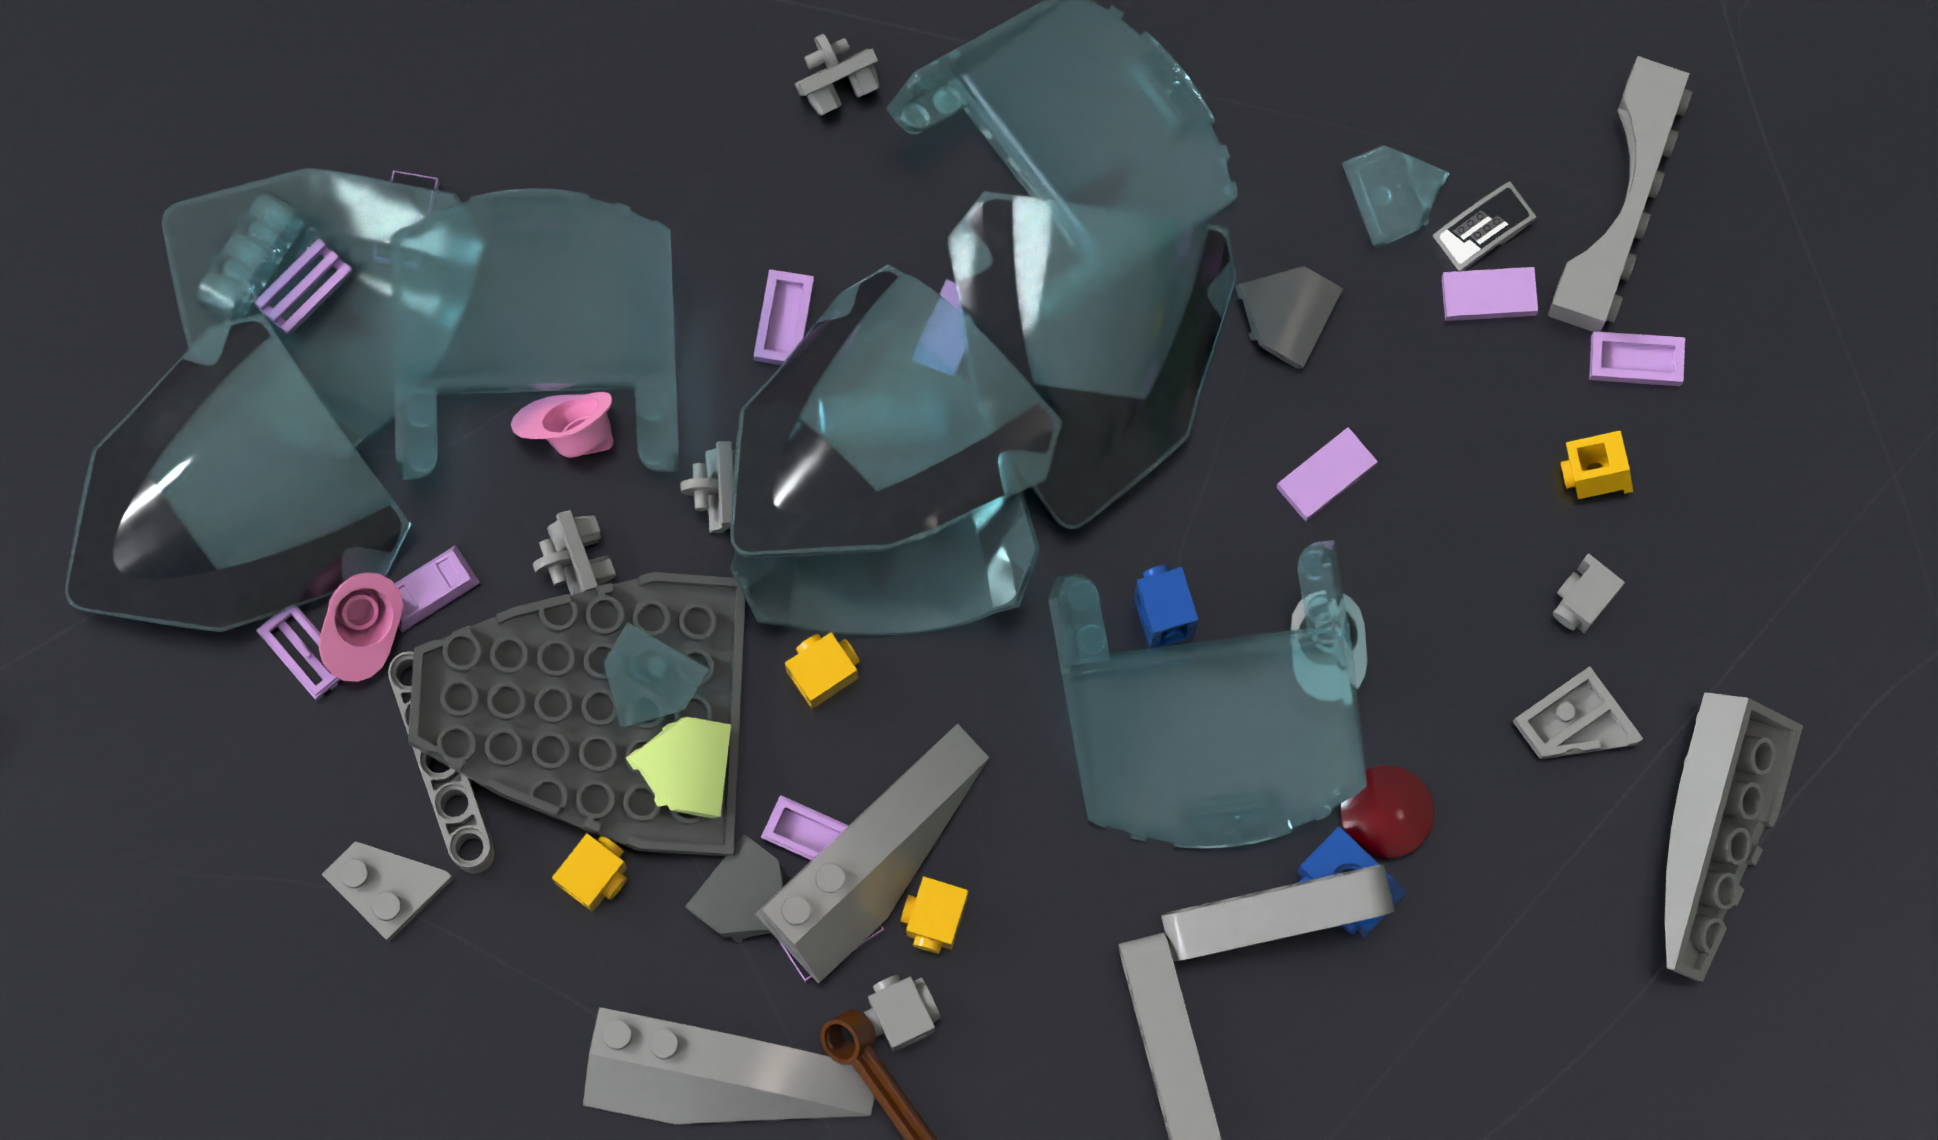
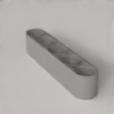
[388,651,495,874]
[1161,864,1395,961]
[1118,932,1222,1140]

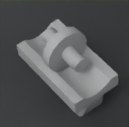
[794,34,880,115]
[680,441,740,533]
[533,510,616,595]

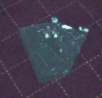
[1342,145,1449,248]
[604,622,709,728]

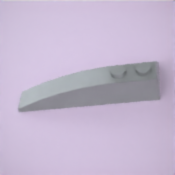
[1665,692,1803,982]
[755,724,989,983]
[583,1007,875,1125]

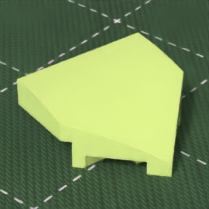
[626,717,731,819]

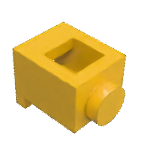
[1560,431,1633,499]

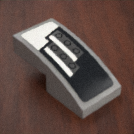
[1432,181,1538,271]

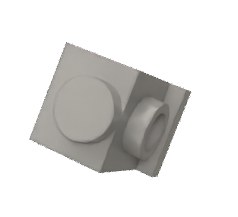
[1553,553,1625,634]

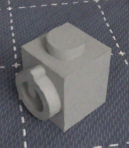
[864,974,942,1053]

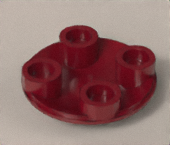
[1341,765,1434,859]

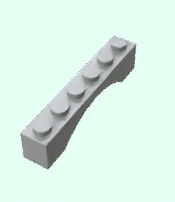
[1547,56,1693,332]

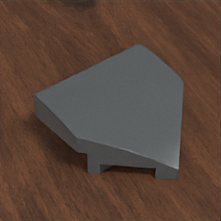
[1235,266,1343,369]
[685,834,790,943]

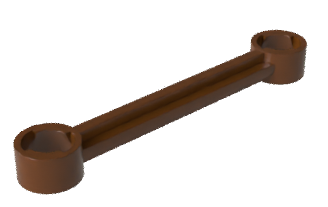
[821,1010,937,1140]

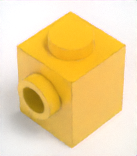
[785,632,860,709]
[552,833,627,912]
[900,876,968,954]

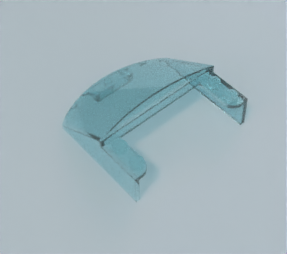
[886,0,1238,325]
[391,188,679,480]
[1049,540,1367,848]

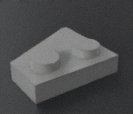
[1513,666,1643,759]
[322,841,454,942]

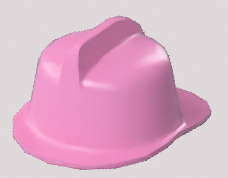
[511,392,613,458]
[319,572,403,682]

